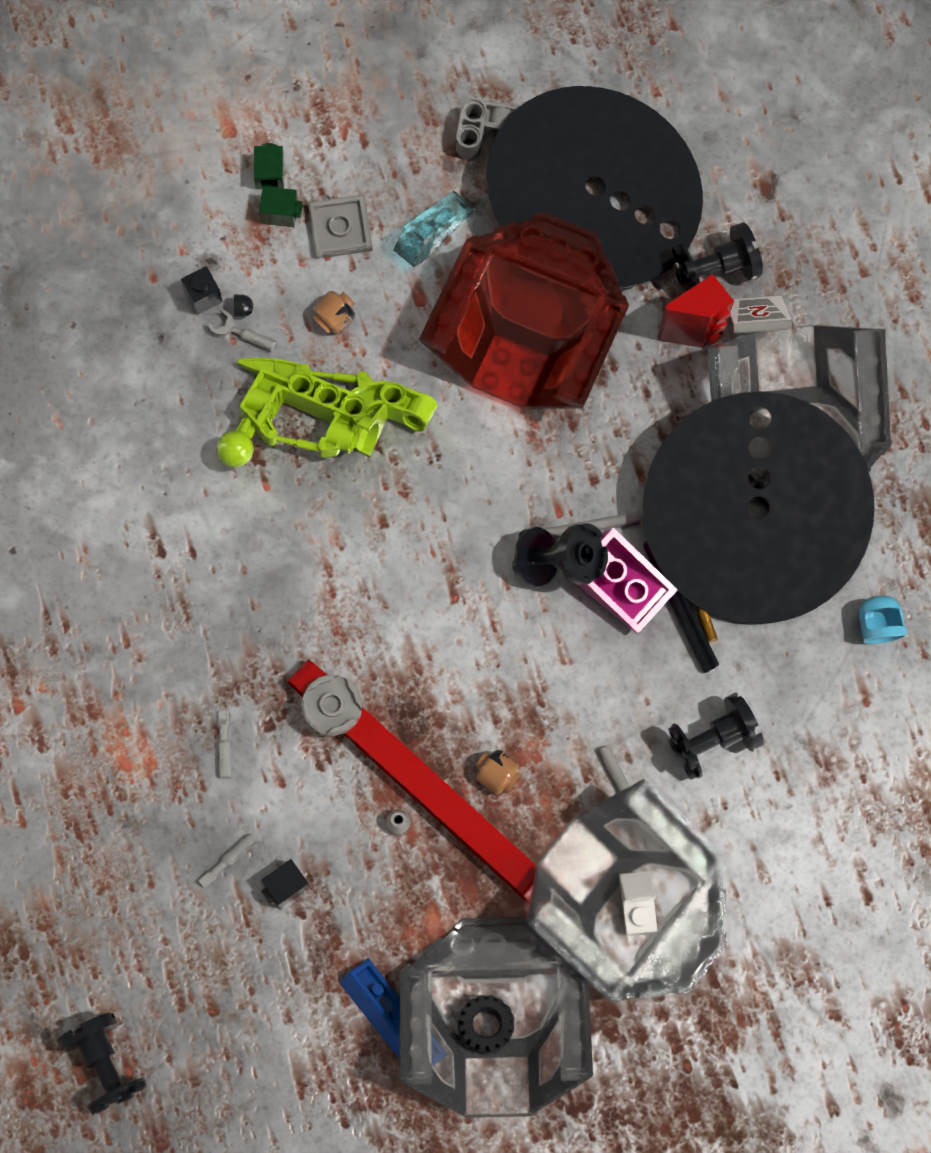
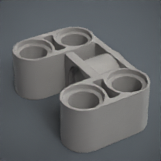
[456,99,519,160]

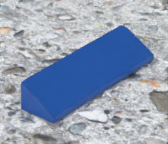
[340,958,446,1068]

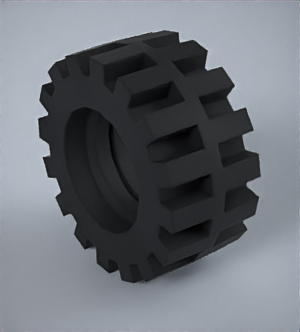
[458,995,514,1054]

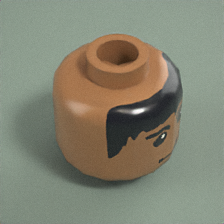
[312,291,355,334]
[475,750,522,795]

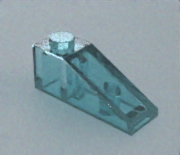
[393,191,475,268]

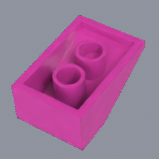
[577,528,677,633]

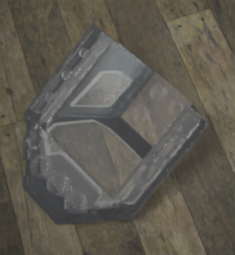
[707,325,891,508]
[527,779,727,1003]
[399,917,593,1118]

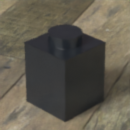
[181,266,223,315]
[260,859,310,909]

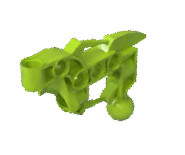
[216,357,438,468]

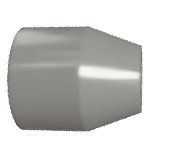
[386,809,411,836]

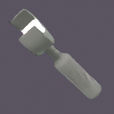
[208,310,276,351]

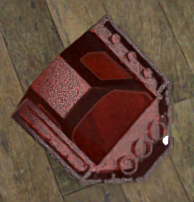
[419,212,629,409]

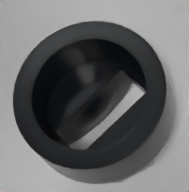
[234,294,254,318]

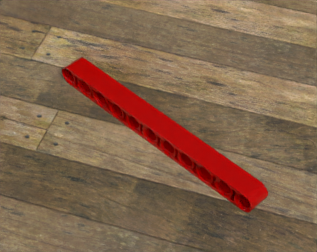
[287,659,548,903]

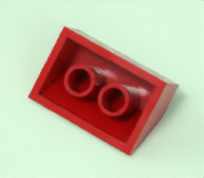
[657,274,734,348]

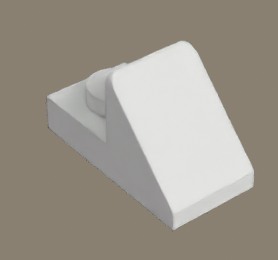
[619,871,657,936]

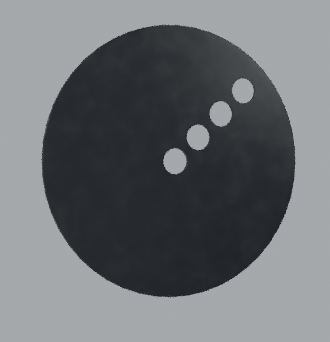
[486,86,703,289]
[642,391,875,624]

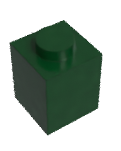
[254,143,284,189]
[259,186,303,228]

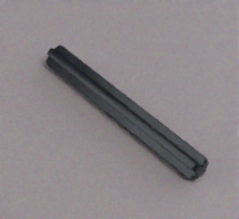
[643,540,719,673]

